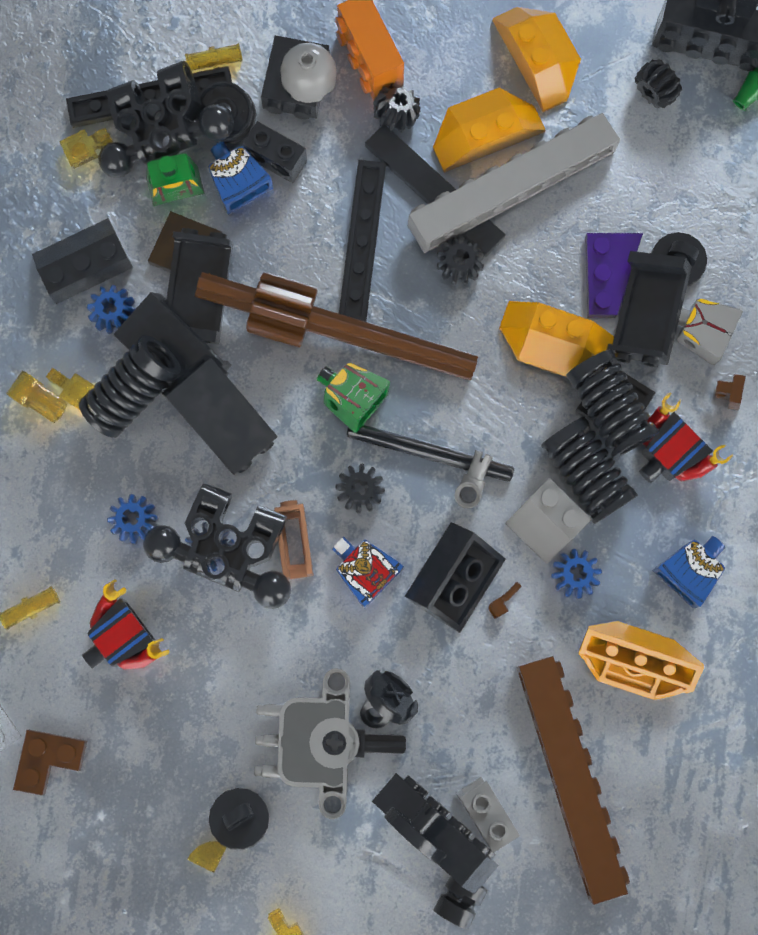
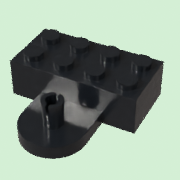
[651,0,758,71]
[372,773,499,894]

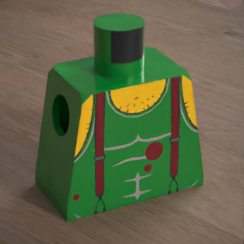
[146,153,205,206]
[317,363,390,433]

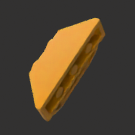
[492,7,581,112]
[433,87,546,173]
[499,301,614,377]
[578,621,704,700]

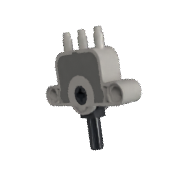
[254,668,406,819]

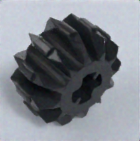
[634,59,682,108]
[373,83,421,133]
[436,236,484,286]
[335,464,385,514]

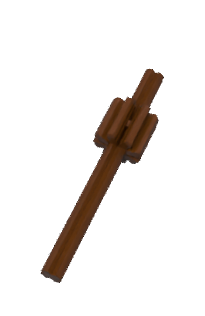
[195,272,478,381]

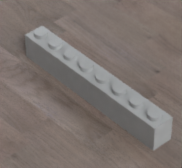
[407,113,620,254]

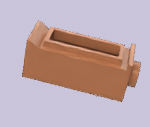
[274,500,314,580]

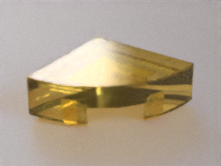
[187,841,226,873]

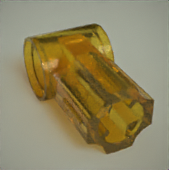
[6,370,68,423]

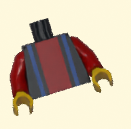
[639,393,733,483]
[82,579,170,670]

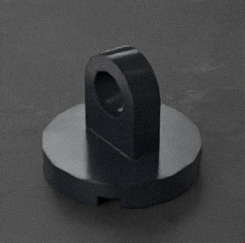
[651,232,707,286]
[360,670,418,729]
[209,788,269,851]

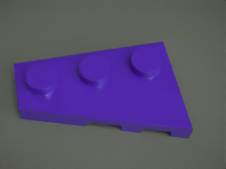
[585,233,643,318]

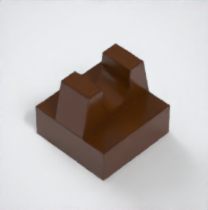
[715,374,746,410]

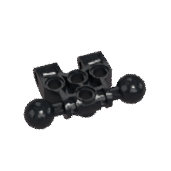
[98,60,234,178]
[143,483,291,609]

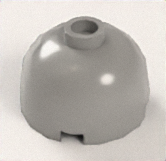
[280,43,337,103]

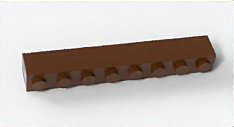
[516,656,630,905]

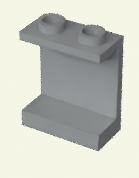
[456,777,520,853]

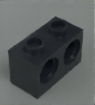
[243,121,307,183]

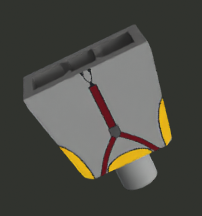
[676,299,743,365]

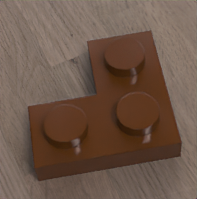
[13,729,87,796]

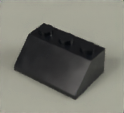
[32,218,133,304]
[404,522,506,633]

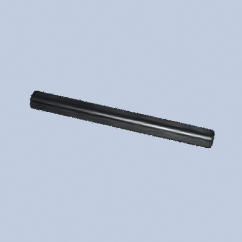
[347,425,514,482]

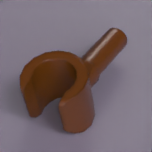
[488,582,522,619]

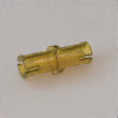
[185,43,243,71]
[0,586,61,630]

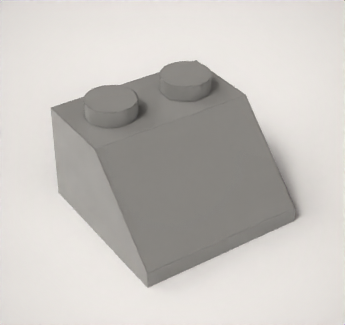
[505,478,592,564]

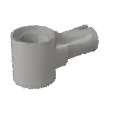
[454,450,493,508]

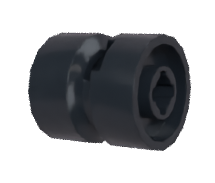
[433,876,488,930]

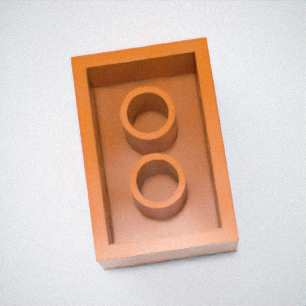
[335,0,404,101]

